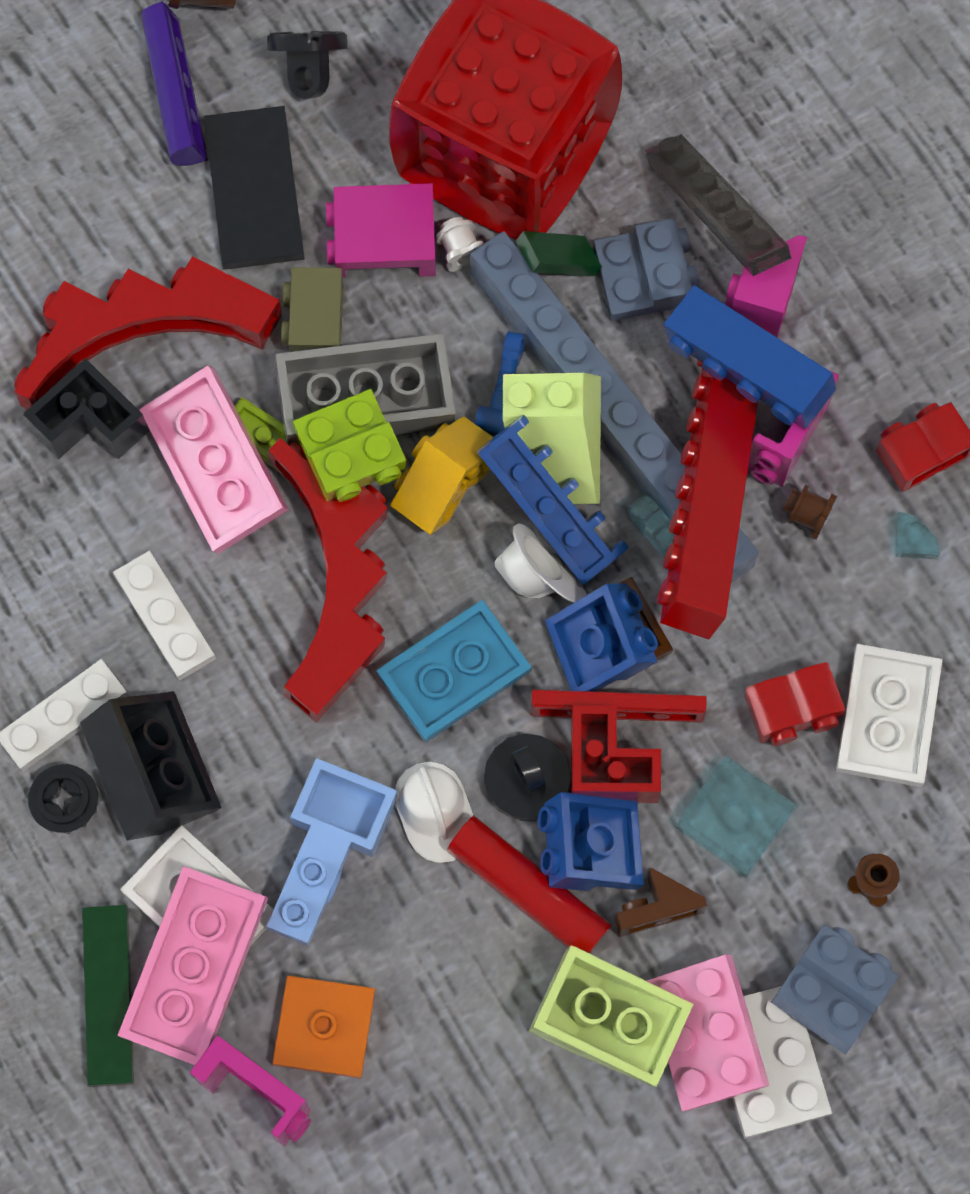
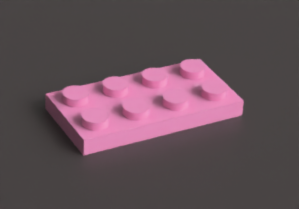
[139,365,289,554]
[118,866,268,1065]

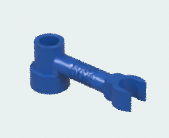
[475,331,526,434]

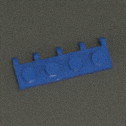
[476,414,629,585]

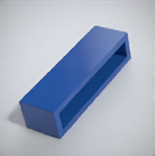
[663,285,836,429]

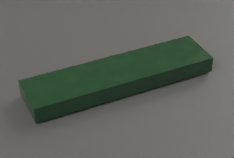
[82,905,134,1087]

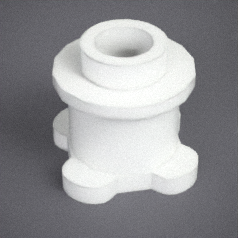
[436,217,484,272]

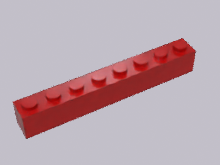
[657,359,758,640]

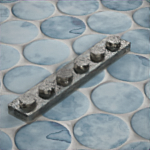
[645,134,791,276]

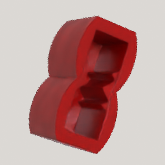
[875,402,970,492]
[744,662,845,746]

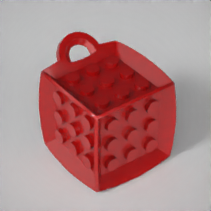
[389,0,622,240]

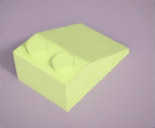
[503,373,601,504]
[528,945,694,1087]

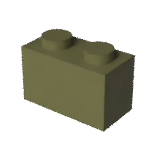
[281,267,344,352]

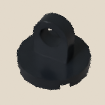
[267,31,348,99]
[484,734,571,822]

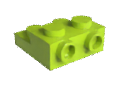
[292,389,407,502]

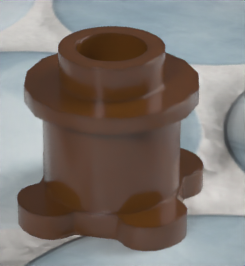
[783,484,837,540]
[847,853,900,907]

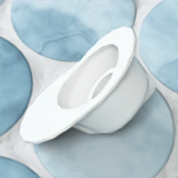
[494,523,586,603]
[395,762,473,863]

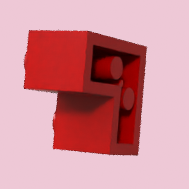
[571,705,661,803]

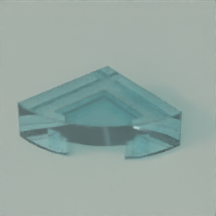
[895,512,940,559]

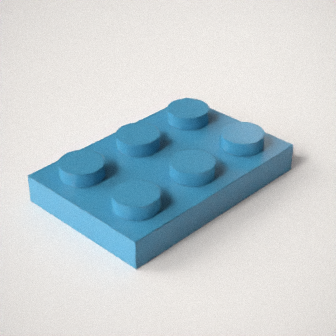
[376,599,532,743]

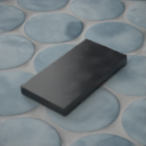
[204,106,305,270]

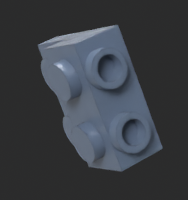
[593,218,699,321]
[771,924,899,1055]

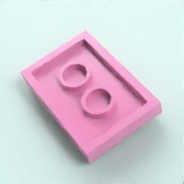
[647,954,769,1112]

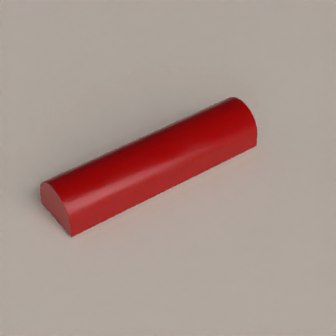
[447,815,612,954]

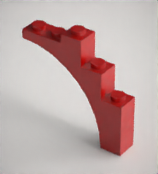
[14,256,282,410]
[269,438,388,723]

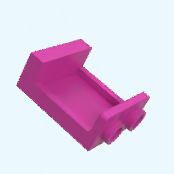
[326,183,436,278]
[748,367,839,488]
[189,1035,312,1146]

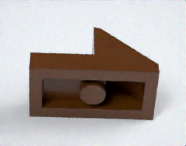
[615,868,707,937]

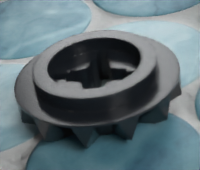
[28,764,99,834]

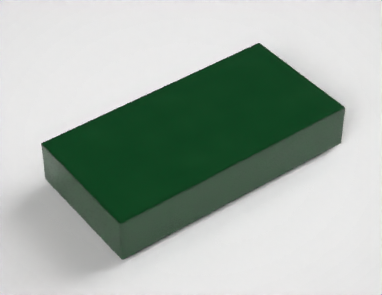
[516,231,602,276]

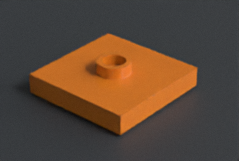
[272,975,376,1079]

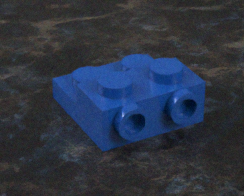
[545,583,658,692]
[538,792,644,891]

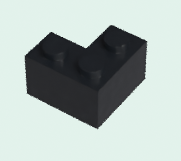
[23,358,149,459]

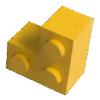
[390,416,493,535]

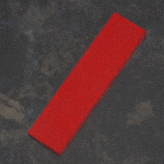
[531,690,707,723]

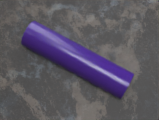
[141,1,208,166]

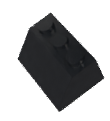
[80,691,222,841]

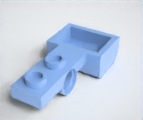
[266,758,398,946]

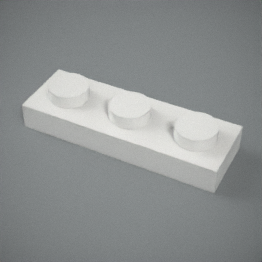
[113,550,216,681]
[0,659,128,772]

